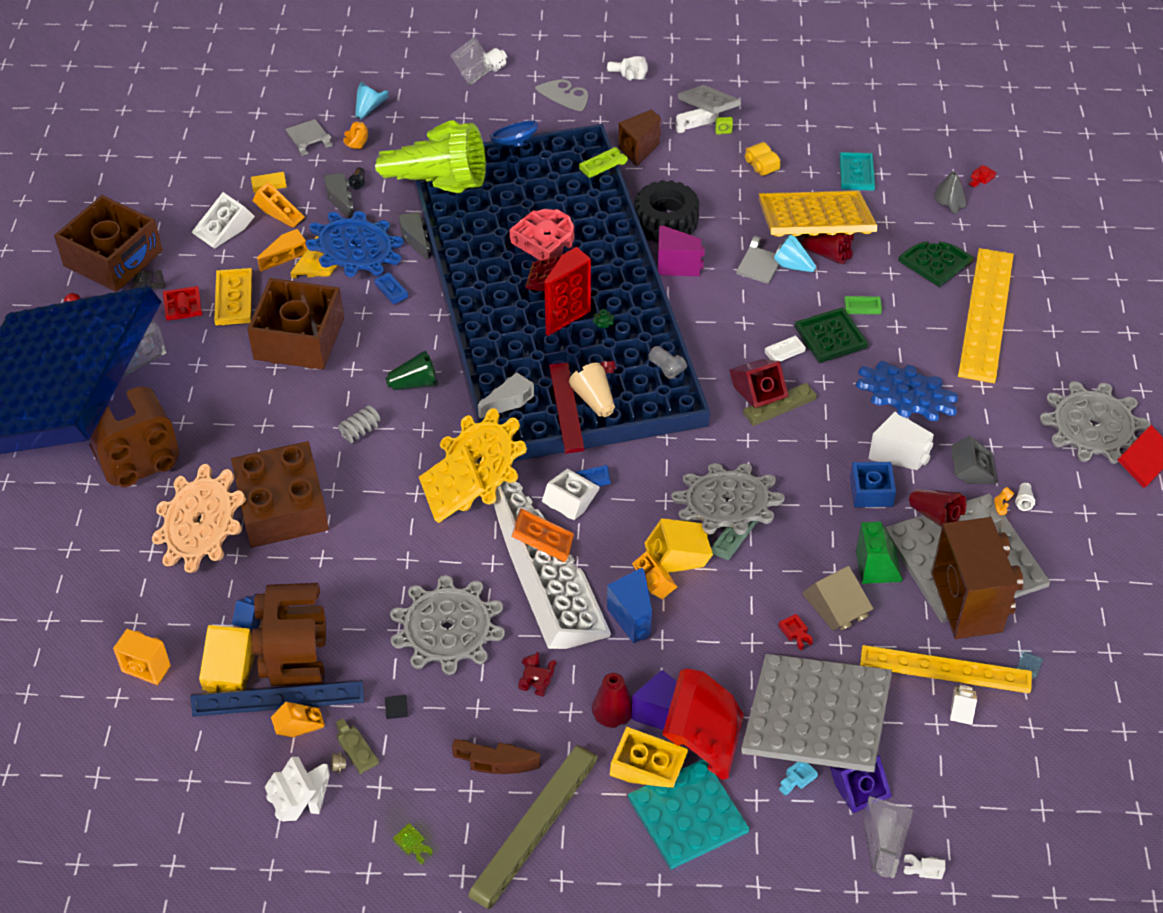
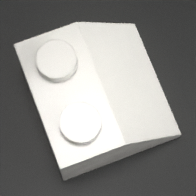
[542,468,599,520]

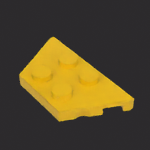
[290,236,337,278]

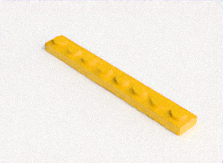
[860,645,1032,693]

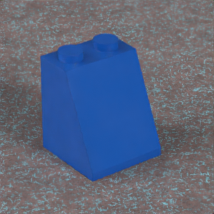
[607,568,652,644]

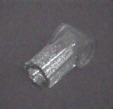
[649,346,687,379]

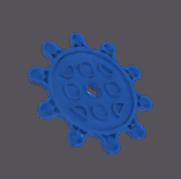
[306,211,404,277]
[855,361,958,421]

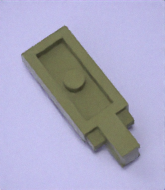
[335,718,379,774]

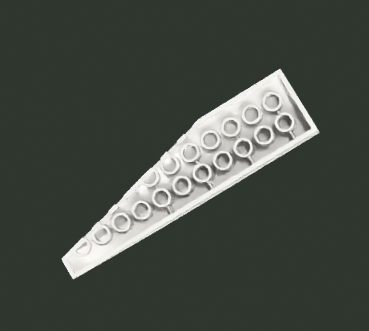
[494,481,611,649]

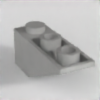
[478,372,534,418]

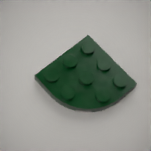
[898,241,973,287]

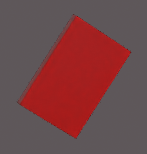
[1117,425,1163,488]

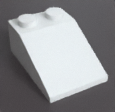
[192,192,255,249]

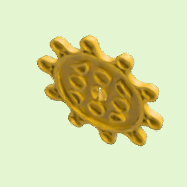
[435,408,527,511]

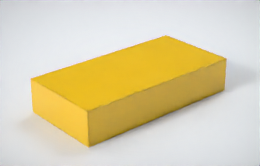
[251,172,287,193]

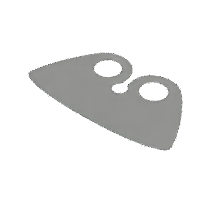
[535,79,588,111]

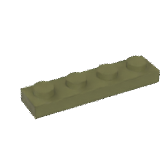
[743,383,817,426]

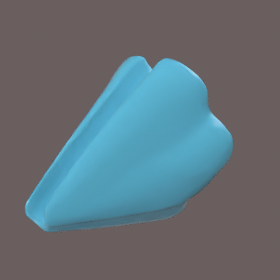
[355,82,389,120]
[774,234,816,272]

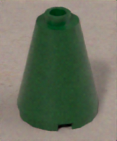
[385,350,439,390]

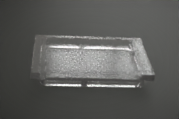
[450,37,494,86]

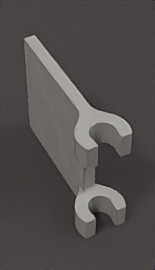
[285,119,332,156]
[736,236,782,284]

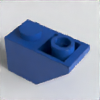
[231,593,261,630]

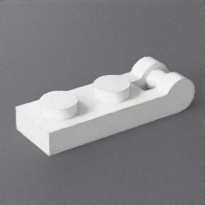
[676,109,719,133]

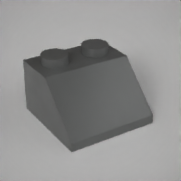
[951,435,998,484]

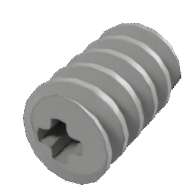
[338,405,380,444]

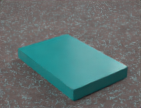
[839,152,875,191]

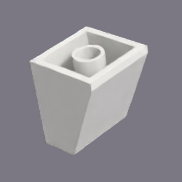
[868,412,934,470]

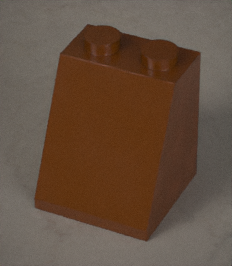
[618,109,661,166]

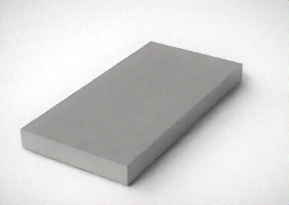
[678,85,741,114]

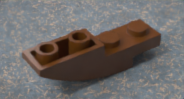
[452,739,541,774]

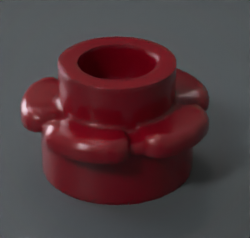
[600,361,617,373]

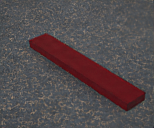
[549,363,584,454]

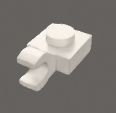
[904,854,945,879]

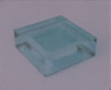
[1016,652,1043,679]

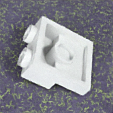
[265,757,316,821]

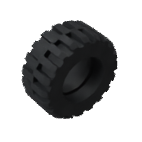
[634,180,700,242]

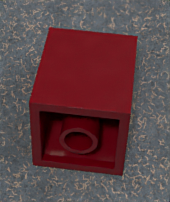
[729,359,789,408]

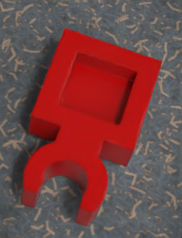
[778,614,813,650]

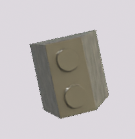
[802,566,873,631]

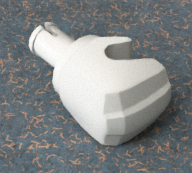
[607,56,648,80]

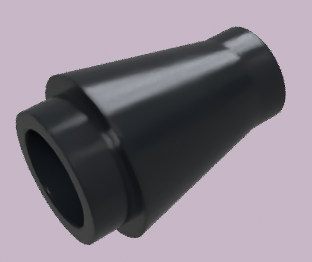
[348,167,365,190]

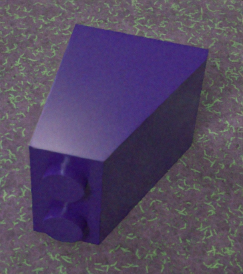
[632,670,677,730]

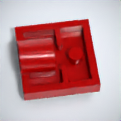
[163,286,202,321]

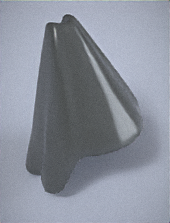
[934,171,967,214]

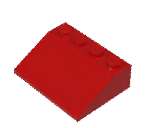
[544,247,591,336]

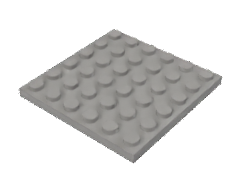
[885,494,1050,623]
[742,654,892,772]

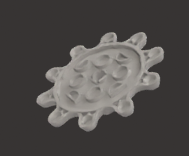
[1040,381,1150,464]
[671,463,784,535]
[390,575,505,676]

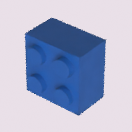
[850,462,896,507]

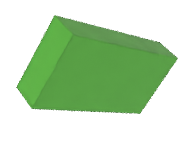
[844,296,882,314]

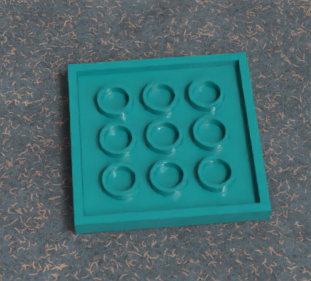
[628,759,749,870]

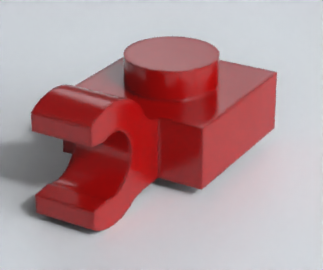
[969,165,996,188]

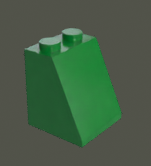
[856,521,903,584]

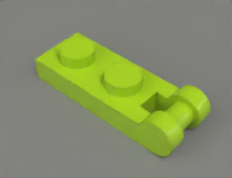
[580,147,628,178]

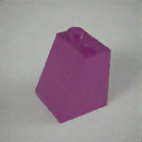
[658,226,705,276]

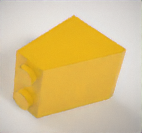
[644,518,713,573]
[199,625,255,692]

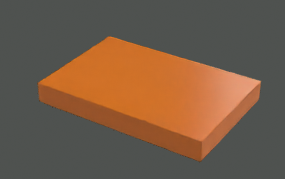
[511,509,574,562]

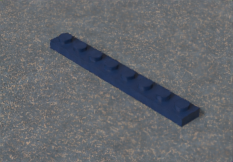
[190,680,364,717]

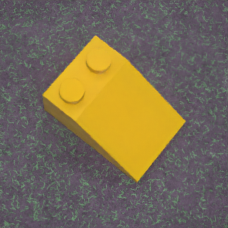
[610,727,688,788]

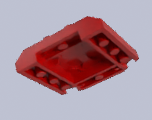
[662,668,744,780]

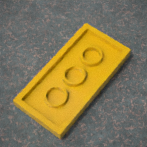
[214,268,253,326]

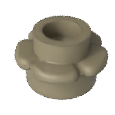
[330,751,346,773]

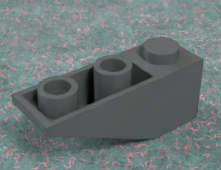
[324,173,354,218]
[399,212,431,260]

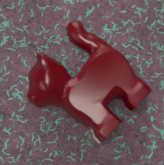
[518,652,557,697]

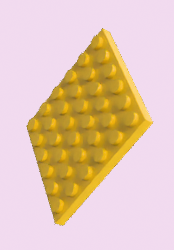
[759,191,877,236]

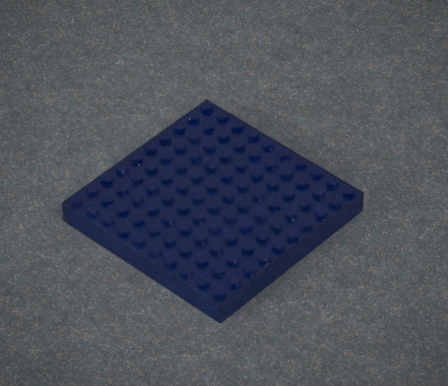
[0,286,162,454]

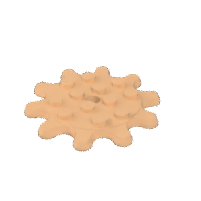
[152,464,246,573]

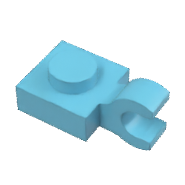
[779,762,818,795]

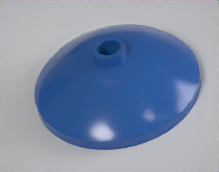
[490,120,539,147]

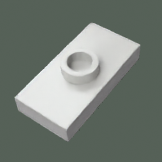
[765,335,805,362]

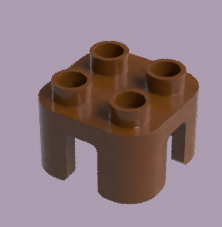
[81,386,179,487]
[252,582,326,686]

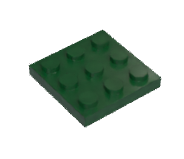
[794,307,868,363]

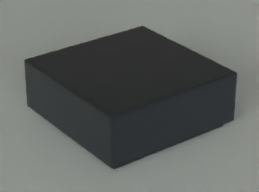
[385,695,408,719]

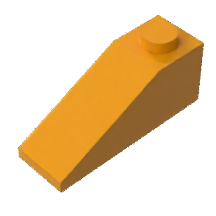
[252,182,305,228]
[257,229,307,272]

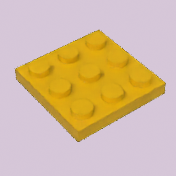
[419,445,485,523]

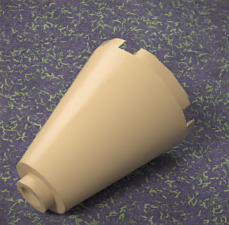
[569,363,615,417]

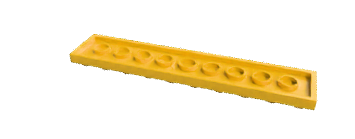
[958,248,1014,383]

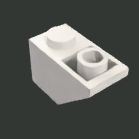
[950,685,977,725]

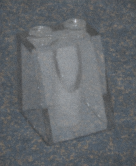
[863,796,913,878]

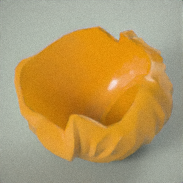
[343,122,368,149]

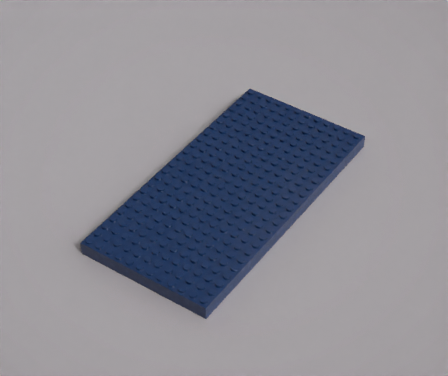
[413,124,710,462]

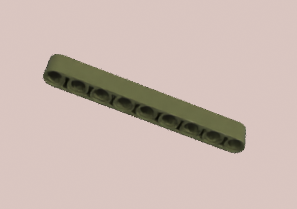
[468,745,598,910]

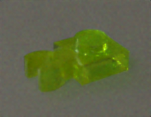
[393,823,433,864]

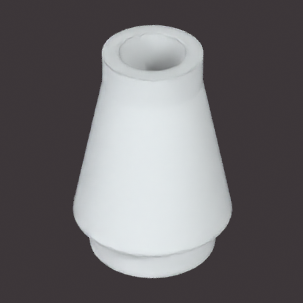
[1015,483,1035,511]

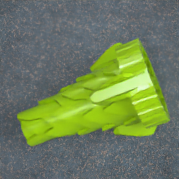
[375,120,486,193]

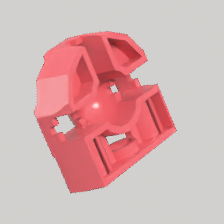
[510,209,574,260]

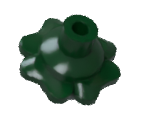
[593,309,614,328]

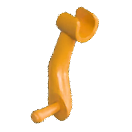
[994,487,1014,515]

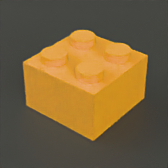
[113,629,171,685]

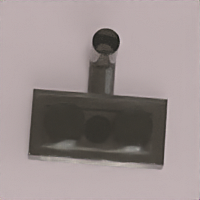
[131,270,165,301]

